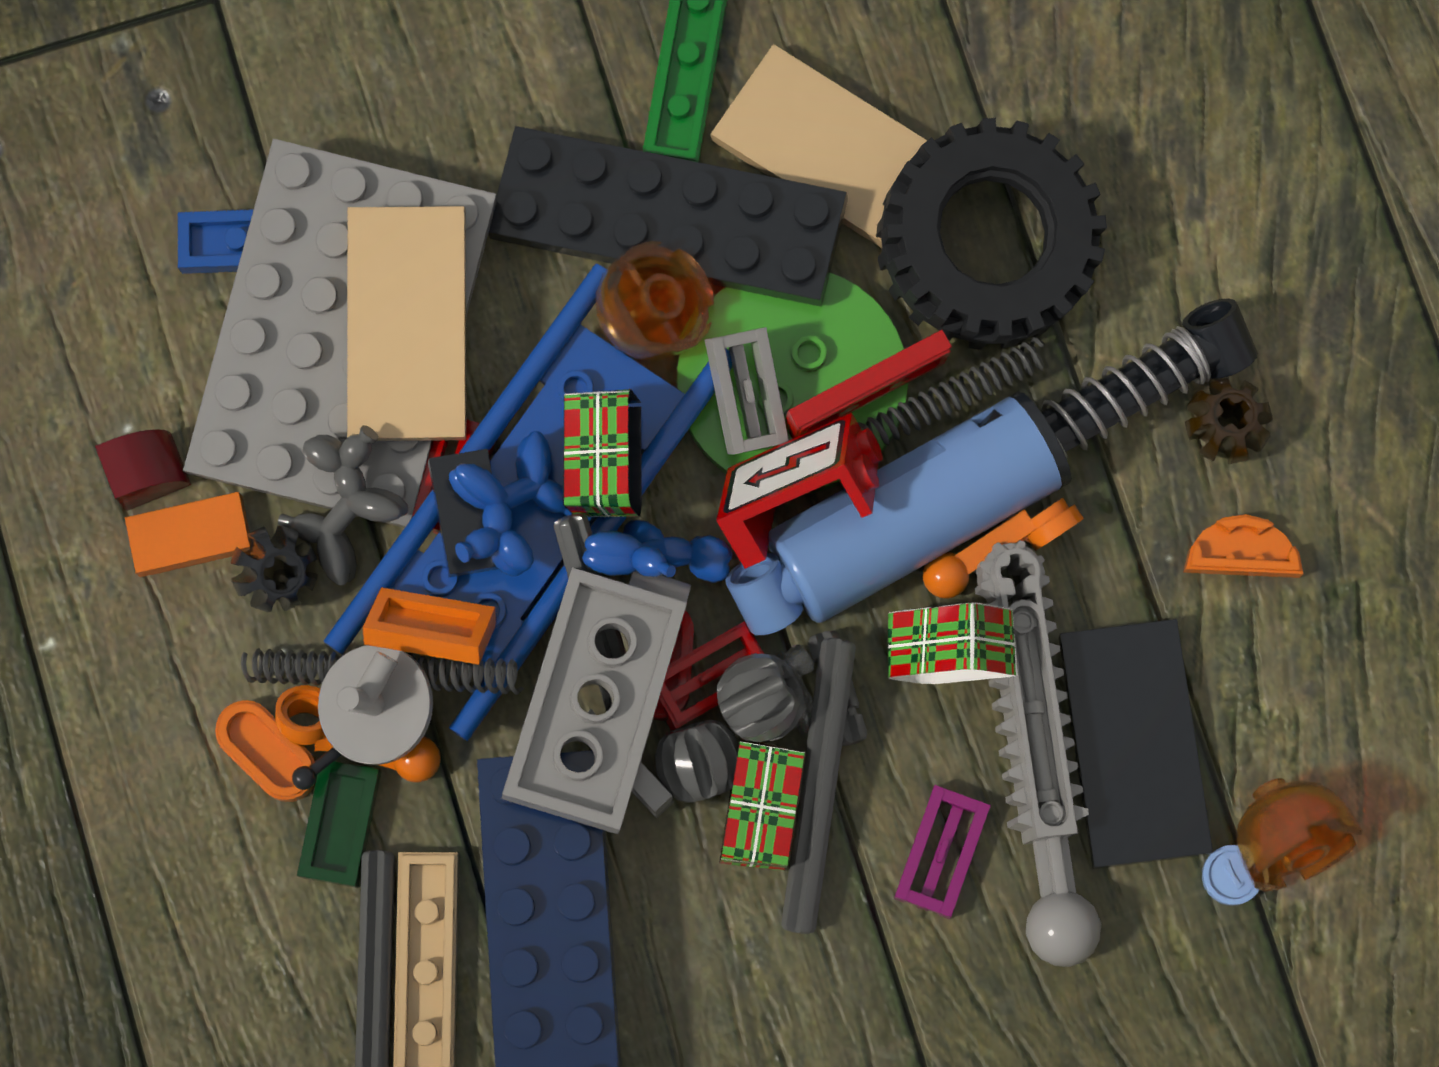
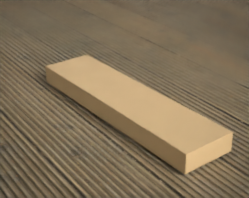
[393,852,460,1067]

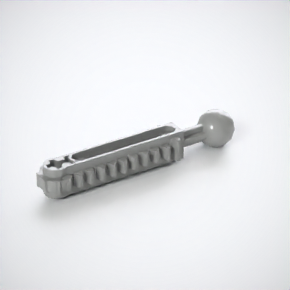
[974,540,1102,967]

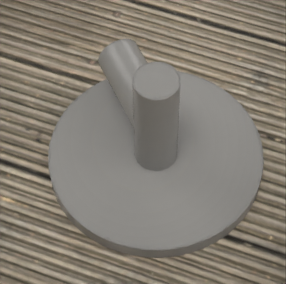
[318,645,433,765]

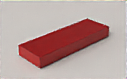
[785,330,952,438]

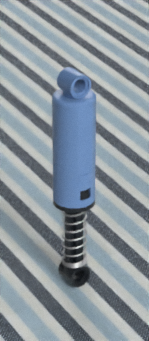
[725,298,1258,635]

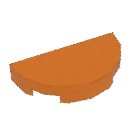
[1183,514,1303,578]

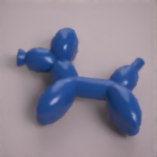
[449,431,572,577]
[582,520,732,583]

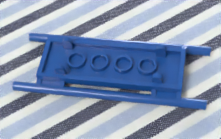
[323,264,733,741]

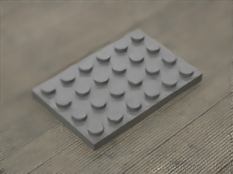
[183,138,497,528]

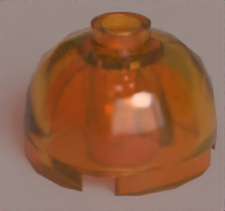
[596,241,714,362]
[1237,778,1362,891]

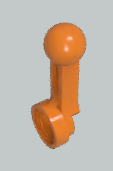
[923,498,1084,599]
[275,685,441,783]

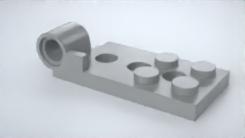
[501,567,691,834]

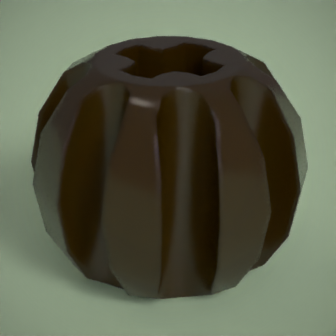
[1185,377,1273,464]

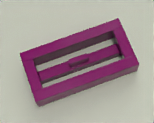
[894,785,991,919]

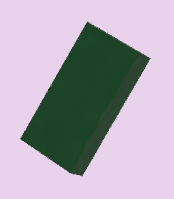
[297,761,381,888]

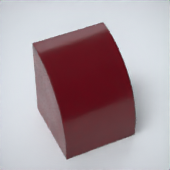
[95,429,191,511]

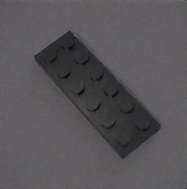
[488,126,848,307]

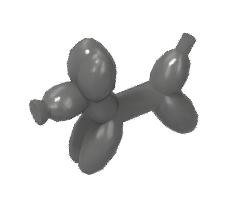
[278,425,408,586]

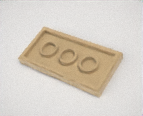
[711,44,927,248]
[347,206,466,441]

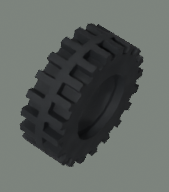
[876,118,1107,350]

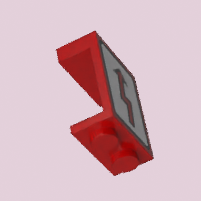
[716,412,882,569]

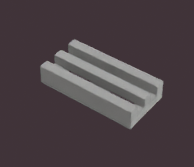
[705,327,789,454]

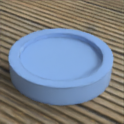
[1202,845,1263,906]

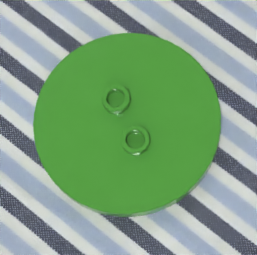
[677,273,908,494]

